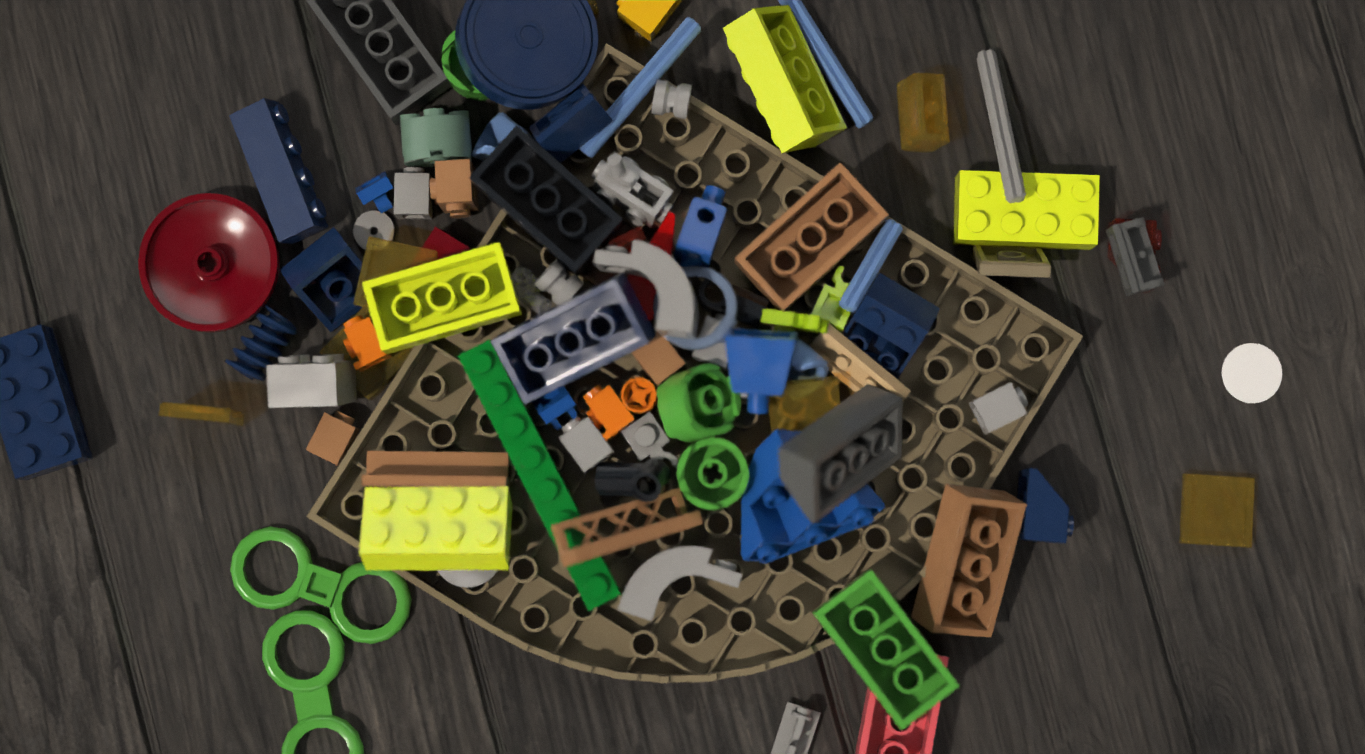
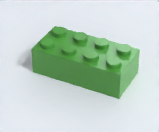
[812,569,959,730]

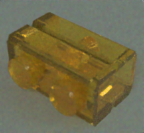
[897,72,950,153]

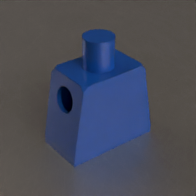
[674,185,727,268]
[725,328,798,414]

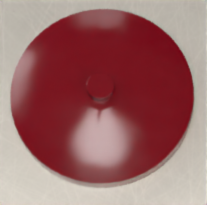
[138,193,280,333]

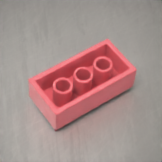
[855,654,949,754]

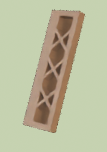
[362,451,510,488]
[551,488,703,568]

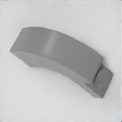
[594,240,699,340]
[618,546,742,621]

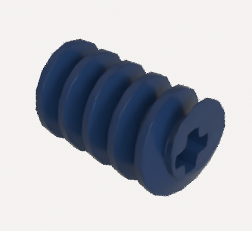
[224,304,298,381]

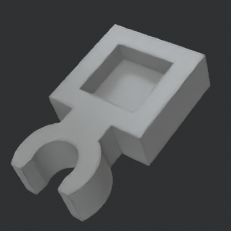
[621,412,678,468]

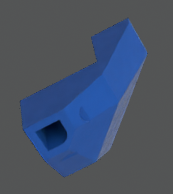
[741,429,885,564]

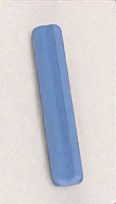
[839,219,902,313]

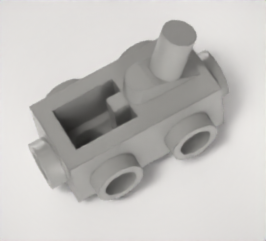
[591,152,674,228]

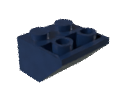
[843,272,940,379]

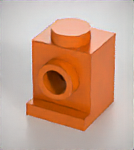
[343,315,392,372]
[583,385,635,442]

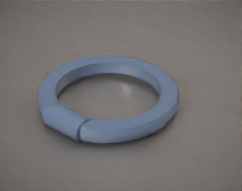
[653,266,738,350]

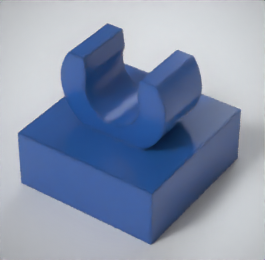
[355,171,393,214]
[532,385,577,430]

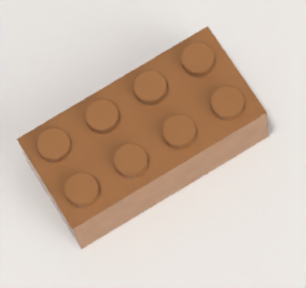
[734,162,889,311]
[911,484,1027,638]

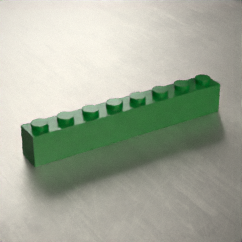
[458,340,622,611]

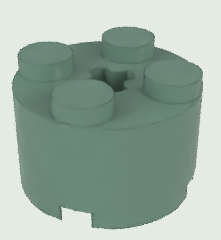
[400,108,472,167]

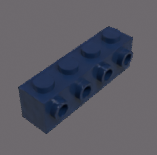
[229,98,328,244]

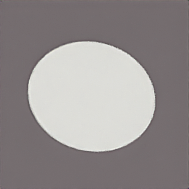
[1222,343,1282,403]

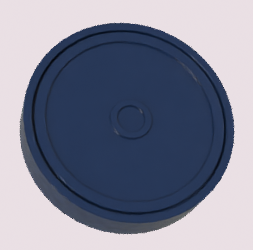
[455,0,598,110]

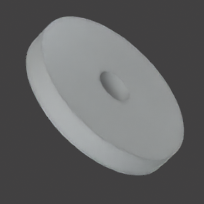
[353,210,395,252]

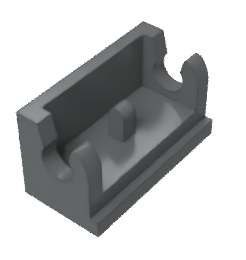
[1106,217,1165,297]

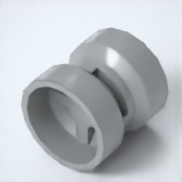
[651,79,692,119]
[534,258,584,305]

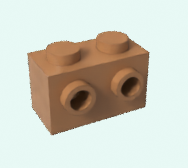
[430,159,479,218]

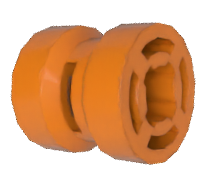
[621,377,657,415]

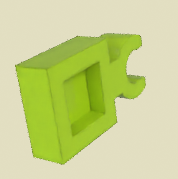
[811,265,851,333]
[761,309,830,334]

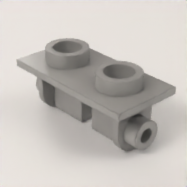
[771,701,821,754]

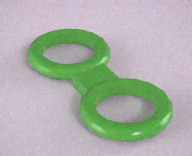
[230,526,412,644]
[262,610,364,754]

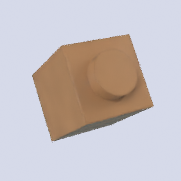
[631,331,685,387]
[306,410,361,466]

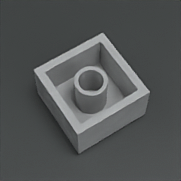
[267,354,357,408]

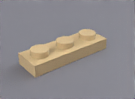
[810,324,911,402]

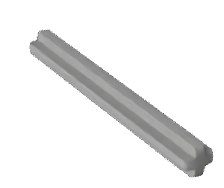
[977,49,1026,203]

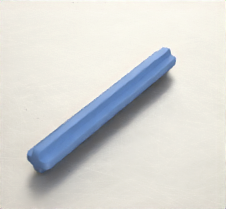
[778,0,873,128]
[579,17,701,158]

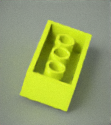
[723,5,847,153]
[953,170,1100,250]
[362,242,522,354]
[359,487,513,570]

